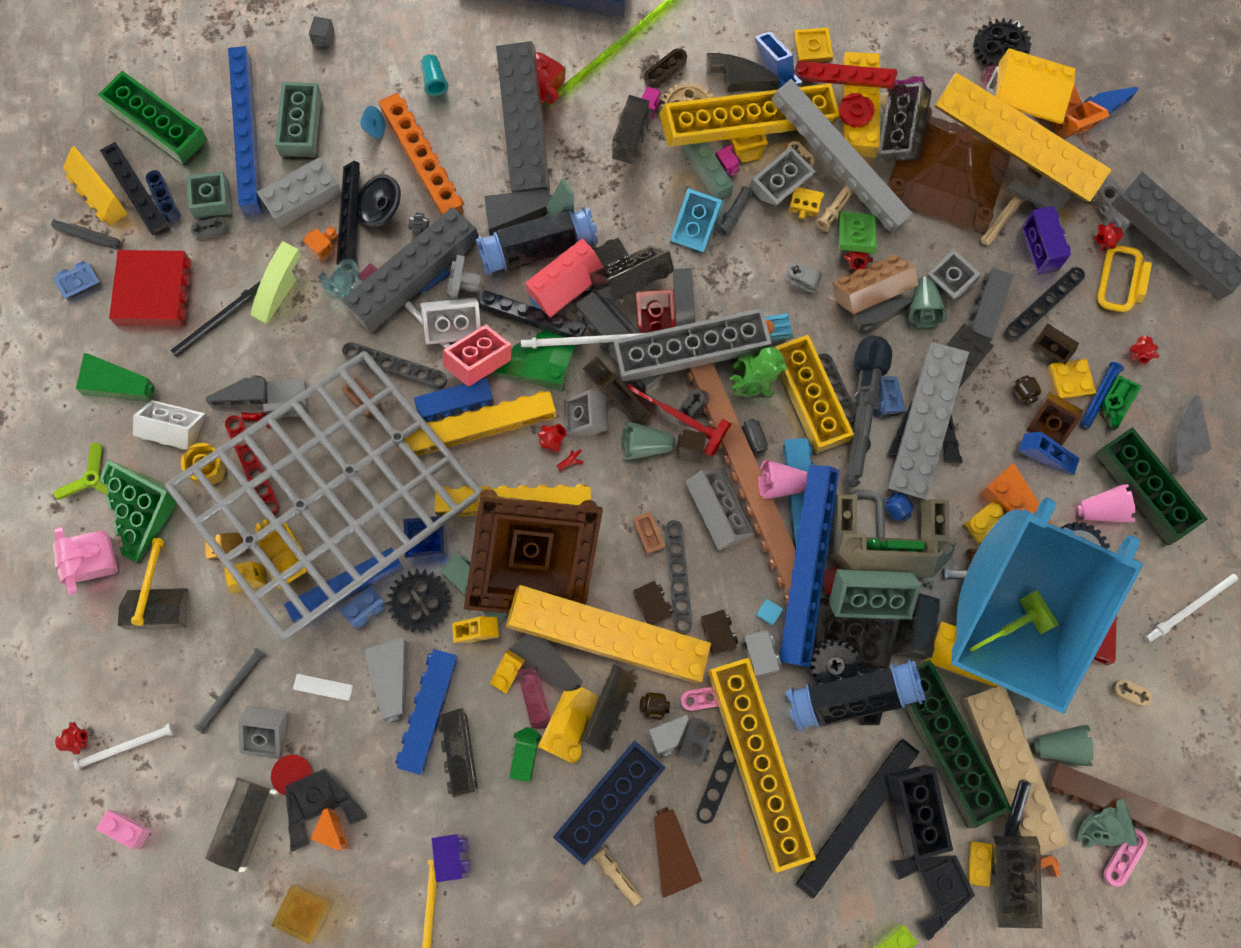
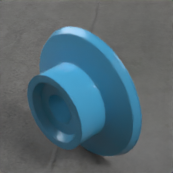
[360,106,385,138]

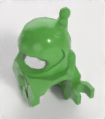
[730,347,787,397]

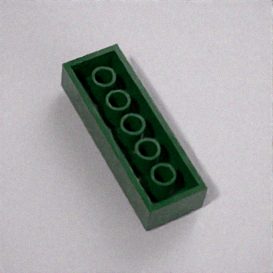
[1095,427,1208,545]

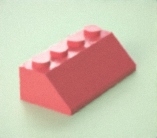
[525,238,607,318]

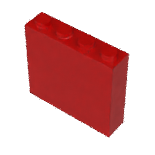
[109,250,192,326]

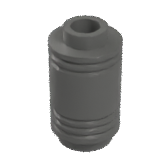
[741,418,768,455]

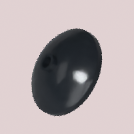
[356,174,401,227]

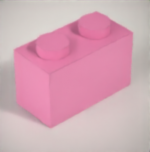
[96,810,151,849]

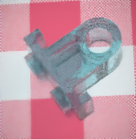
[319,259,360,299]

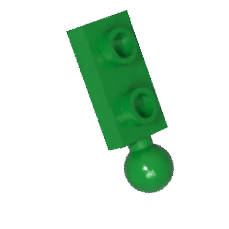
[866,538,925,552]

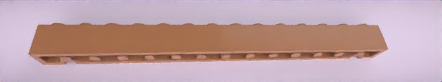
[686,363,795,605]

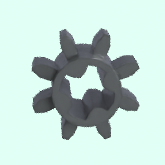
[408,212,429,236]

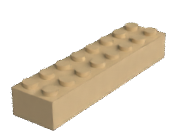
[961,686,1069,858]

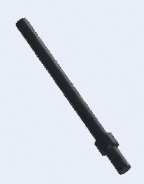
[170,281,260,356]

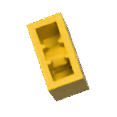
[452,616,499,643]

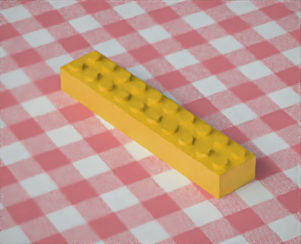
[934,73,1112,202]
[659,83,839,147]
[505,585,711,684]
[708,658,816,873]

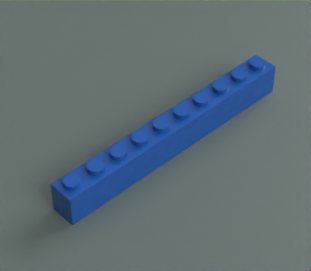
[228,46,262,216]
[779,465,840,667]

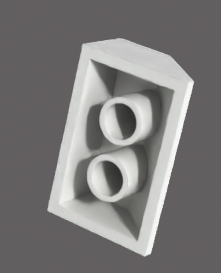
[420,298,481,345]
[133,400,205,450]

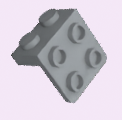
[263,379,307,419]

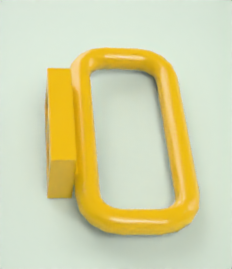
[1097,245,1152,312]

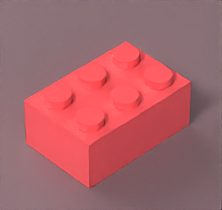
[443,325,511,387]

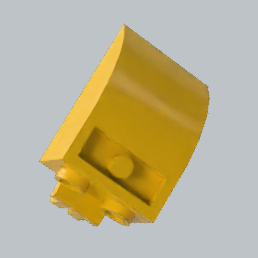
[254,519,307,589]

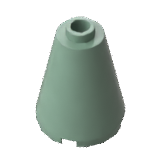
[909,276,947,329]
[621,422,675,460]
[1034,725,1093,766]

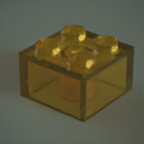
[271,884,334,944]

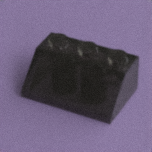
[118,588,188,630]
[889,593,940,659]

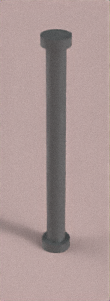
[193,648,266,734]

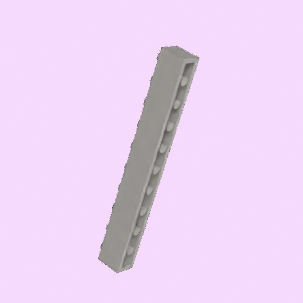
[771,79,913,232]

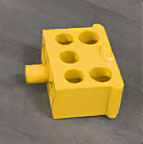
[789,187,824,220]

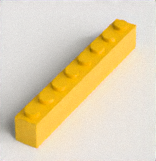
[404,391,557,457]
[435,484,591,517]

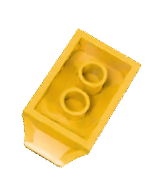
[729,134,768,163]
[963,502,1004,546]
[538,687,599,764]

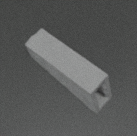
[364,637,406,723]

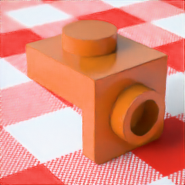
[1023,854,1060,877]

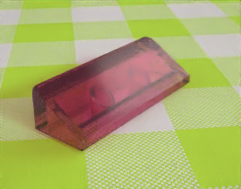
[517,666,550,729]

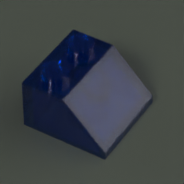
[403,516,446,558]

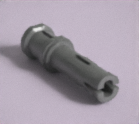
[715,186,752,237]

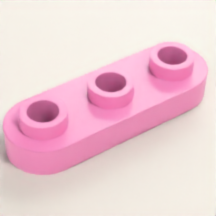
[680,687,719,711]
[1103,830,1148,887]

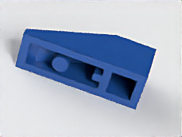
[1084,87,1139,115]
[1019,432,1080,475]

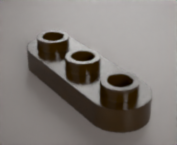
[644,48,687,88]

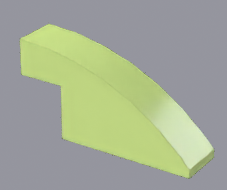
[250,241,302,324]

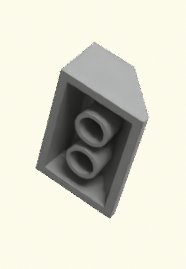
[749,146,816,206]

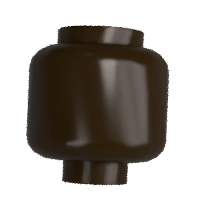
[1013,375,1042,404]
[640,692,670,720]

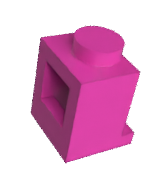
[638,86,661,119]
[715,144,740,176]

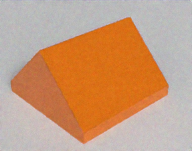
[310,808,349,851]

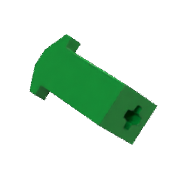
[1101,375,1142,429]
[509,727,542,783]

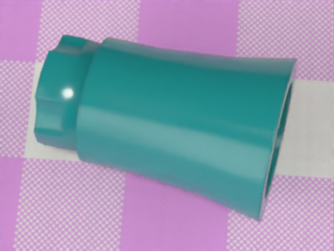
[421,54,449,96]

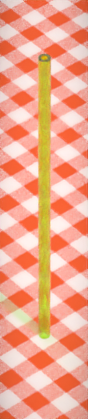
[545,0,675,106]

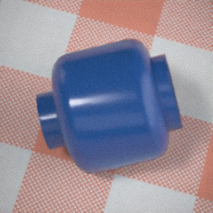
[885,492,914,522]

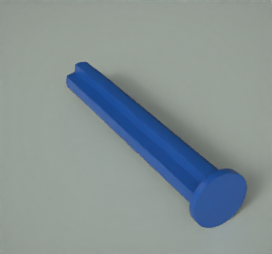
[1080,361,1124,429]

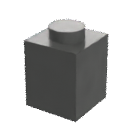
[309,16,334,47]

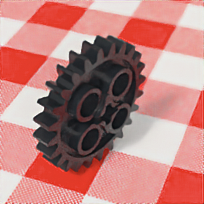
[973,18,1032,71]
[386,569,452,634]

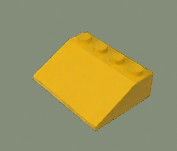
[996,49,1076,124]

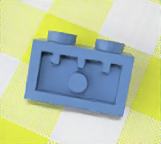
[53,261,100,299]
[875,376,906,418]
[340,585,386,629]

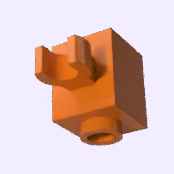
[303,226,338,262]

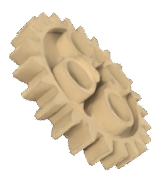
[660,81,714,111]

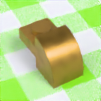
[205,533,248,560]

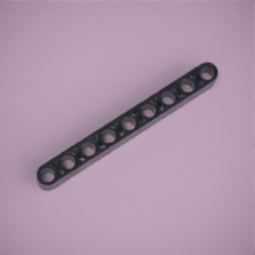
[796,738,920,899]

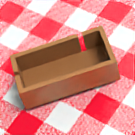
[832,254,919,314]

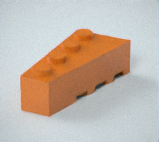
[981,462,1053,525]

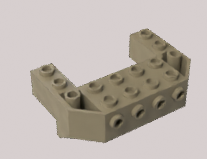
[829,494,957,582]

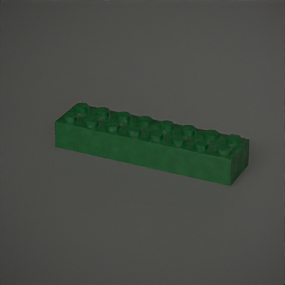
[905,659,1011,828]

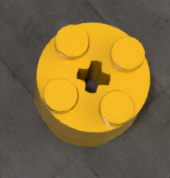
[181,443,226,486]

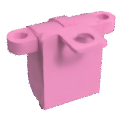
[53,527,118,595]

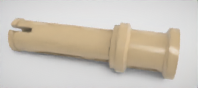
[816,184,854,232]
[592,846,643,907]

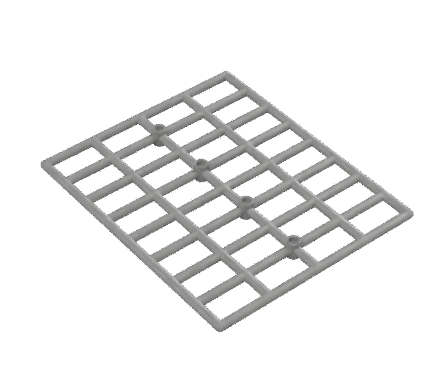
[165,351,483,641]

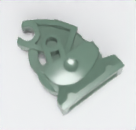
[1077,798,1138,848]

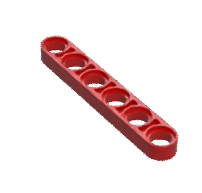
[225,415,280,515]

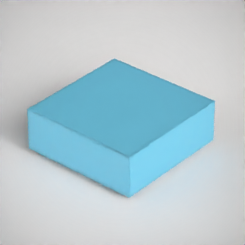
[756,599,783,626]

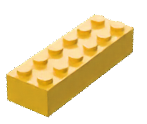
[841,52,880,158]
[775,335,854,454]

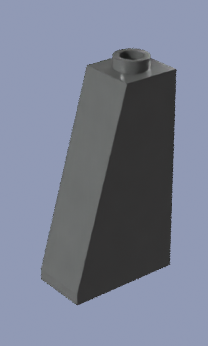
[484,188,553,236]
[505,634,582,693]

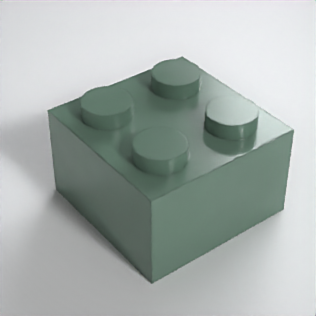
[187,171,232,219]

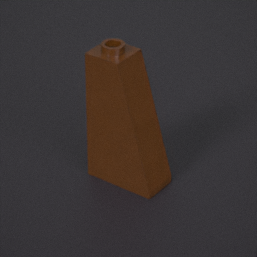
[653,807,702,898]

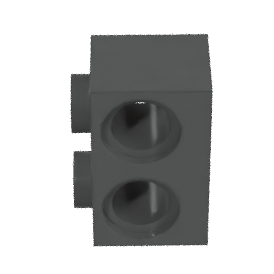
[677,716,717,765]

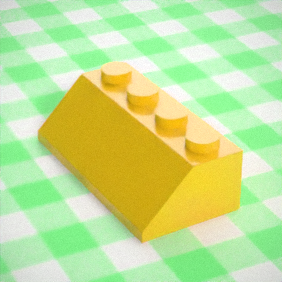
[63,146,128,226]
[925,621,999,688]

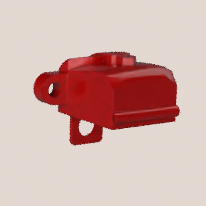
[536,52,566,104]

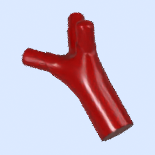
[241,412,270,428]
[556,449,583,472]

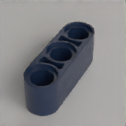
[145,170,181,223]

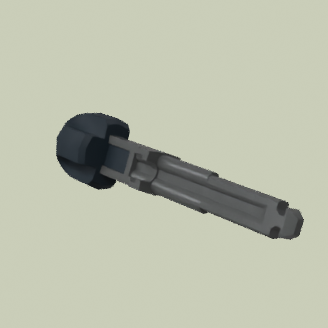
[846,335,892,487]

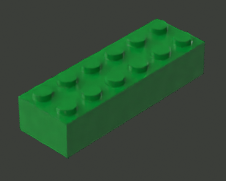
[98,71,208,165]

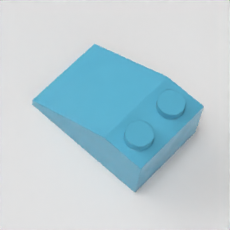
[670,188,725,252]

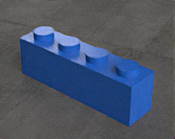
[413,378,494,423]

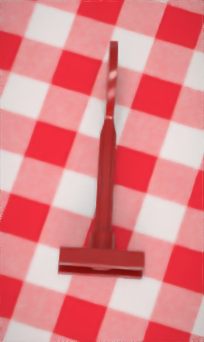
[627,384,732,457]

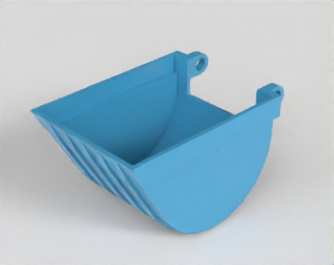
[952,497,1144,714]

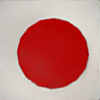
[838,93,875,128]
[271,754,313,796]

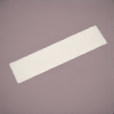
[293,674,353,701]

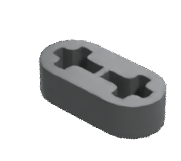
[191,217,228,240]
[679,390,709,419]

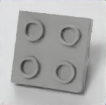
[446,255,480,300]

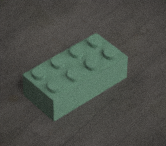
[275,82,322,157]
[829,570,921,619]

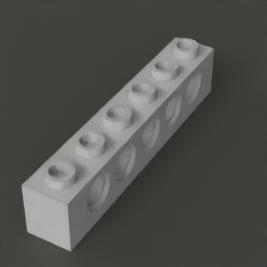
[1065,133,1133,231]

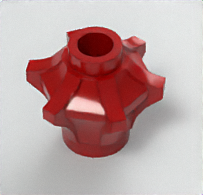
[1094,223,1123,250]
[844,251,873,270]
[1130,336,1159,364]
[538,424,567,452]
[55,722,88,755]

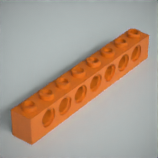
[378,92,465,216]

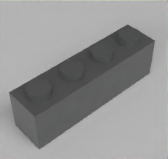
[966,267,1013,345]

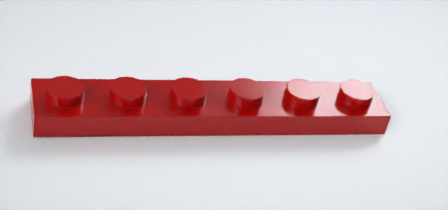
[794,61,898,89]

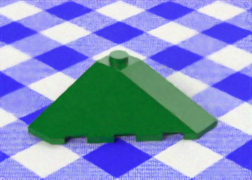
[492,330,577,392]
[100,460,181,563]

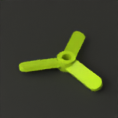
[53,442,109,500]

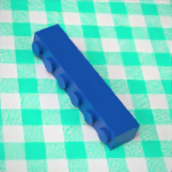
[284,547,404,623]
[395,649,458,776]

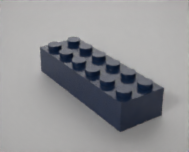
[553,740,666,866]

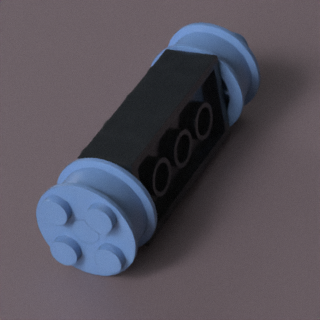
[476,206,598,276]
[786,659,926,732]

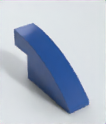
[755,31,802,89]

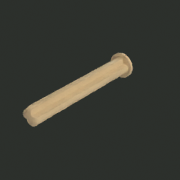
[981,194,1023,246]

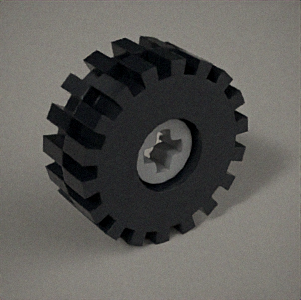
[809,637,861,683]

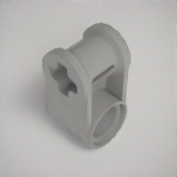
[785,262,822,292]

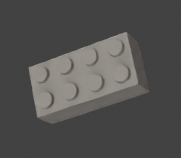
[256,157,341,229]

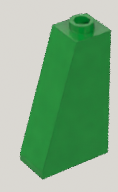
[76,353,155,402]

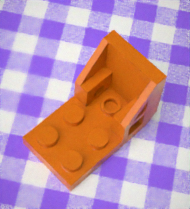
[1051,84,1110,139]

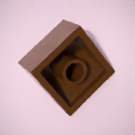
[1027,391,1083,446]

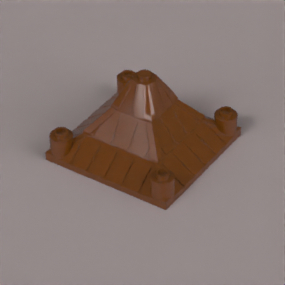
[887,104,1011,235]
[464,489,603,614]

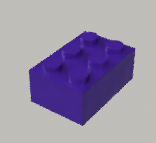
[1021,206,1071,275]
[431,834,471,883]

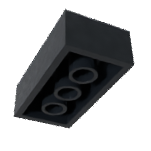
[887,765,953,861]

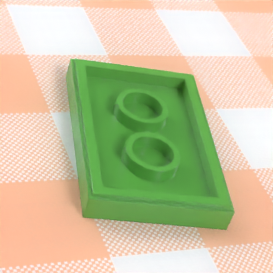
[839,211,877,254]

